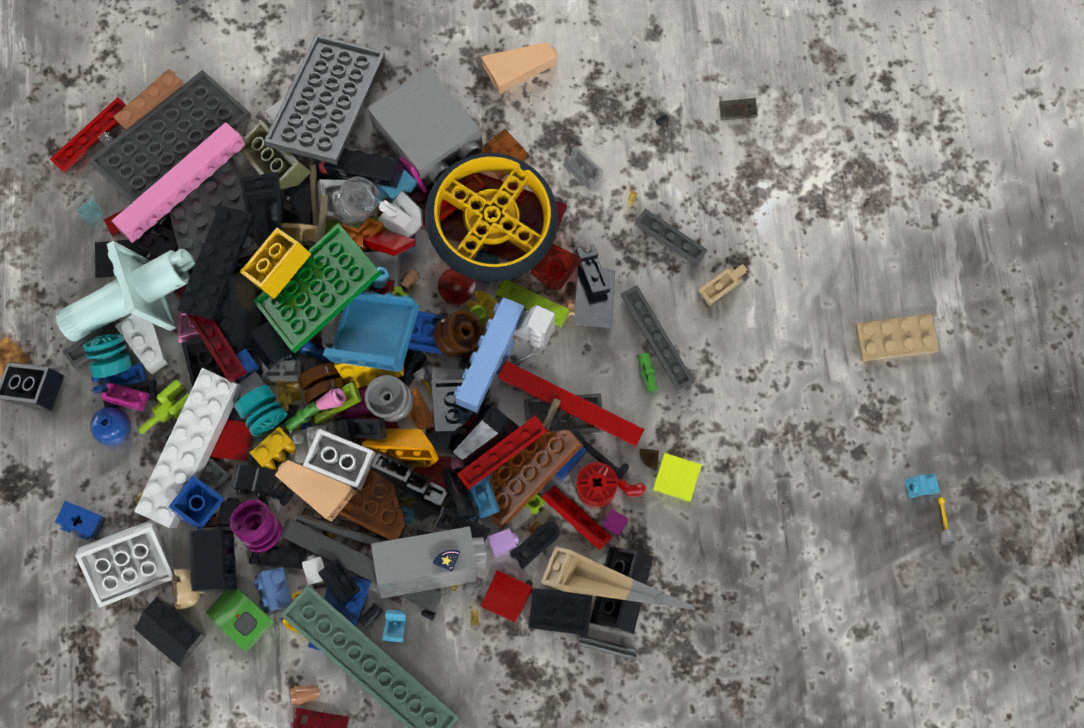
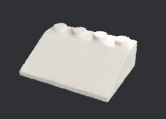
[75,520,174,608]

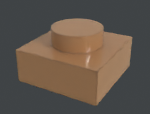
[401,269,419,293]

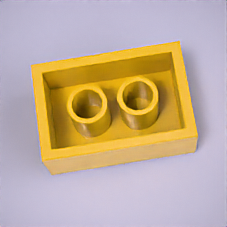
[240,227,311,299]
[334,362,404,388]

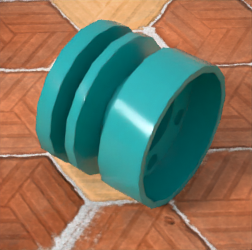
[83,333,133,378]
[234,385,287,436]

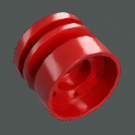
[576,462,618,508]

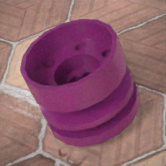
[230,499,282,553]

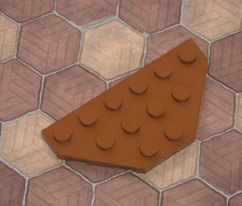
[490,430,583,529]
[339,469,407,540]

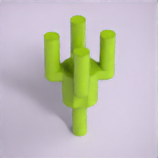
[137,379,189,435]

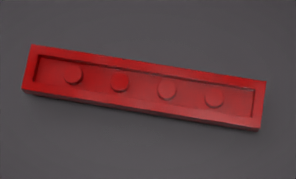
[50,97,126,173]
[457,415,548,490]

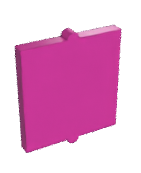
[399,157,427,193]

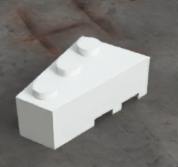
[514,305,555,349]
[115,314,169,375]

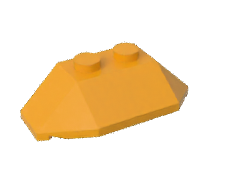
[361,428,439,467]

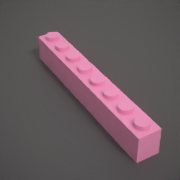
[112,123,245,243]

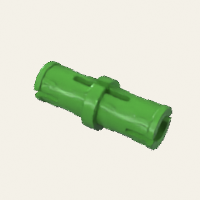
[638,353,659,393]
[285,400,321,432]

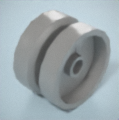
[365,375,413,422]

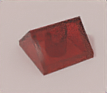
[530,244,582,291]

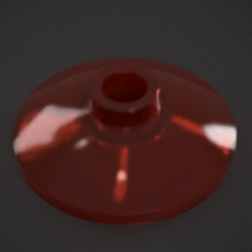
[438,268,476,304]

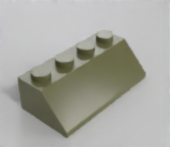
[240,120,311,189]

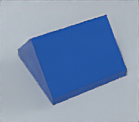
[168,475,225,530]

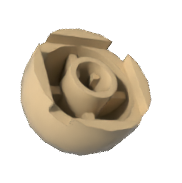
[172,569,204,609]

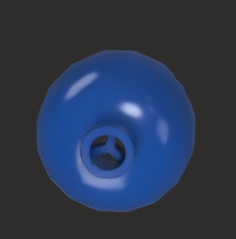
[90,407,131,446]

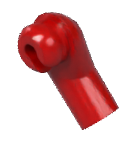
[618,478,646,497]

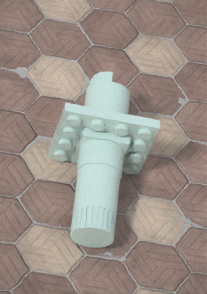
[56,241,196,342]

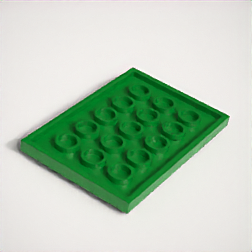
[253,223,382,353]

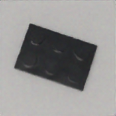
[528,588,593,636]

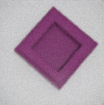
[602,509,629,536]

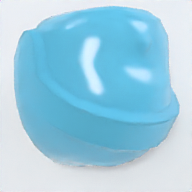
[371,267,389,288]

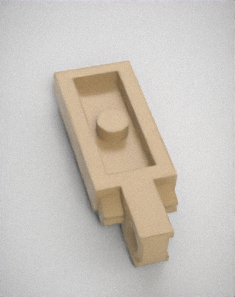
[698,264,747,306]

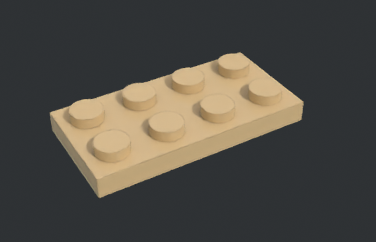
[855,314,939,361]

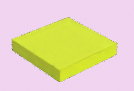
[653,453,702,502]

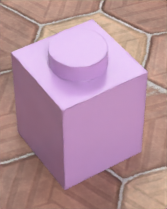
[488,528,519,557]

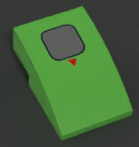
[205,586,275,652]

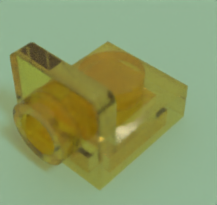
[278,382,301,411]

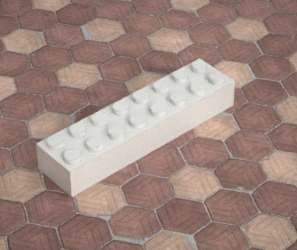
[134,368,243,528]

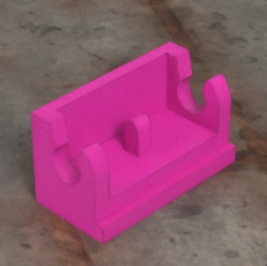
[101,382,150,412]

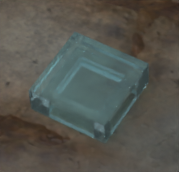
[77,199,104,225]

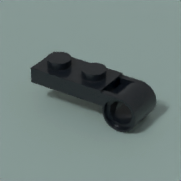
[334,417,387,439]

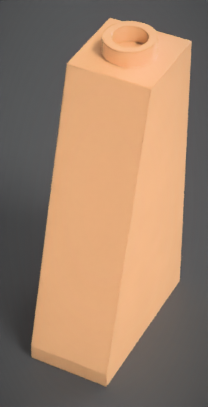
[481,42,558,94]
[275,460,357,522]

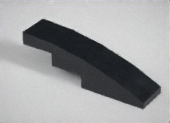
[370,451,449,509]

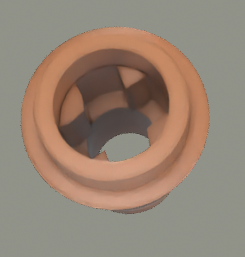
[289,685,320,706]

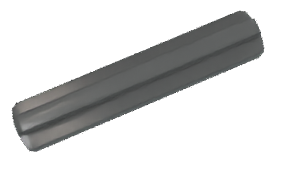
[579,635,637,660]

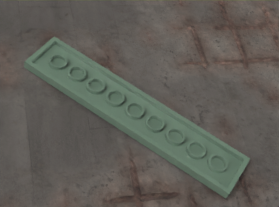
[280,585,459,728]

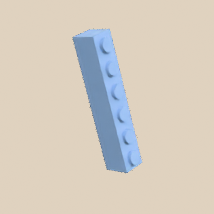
[454,297,524,413]

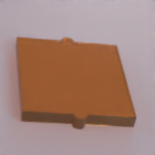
[0,337,30,379]

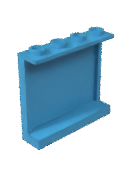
[323,291,420,372]

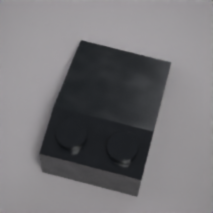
[0,362,64,411]
[452,405,519,465]

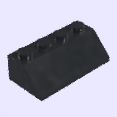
[590,546,653,634]

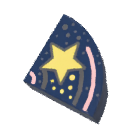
[433,550,460,572]

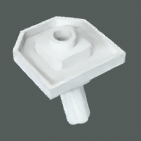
[378,191,423,238]

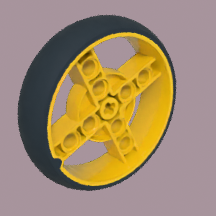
[425,153,558,282]

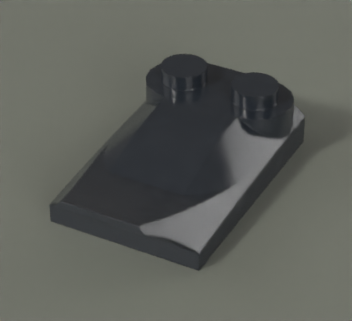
[182,338,226,388]

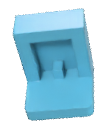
[905,474,940,498]
[383,609,406,643]

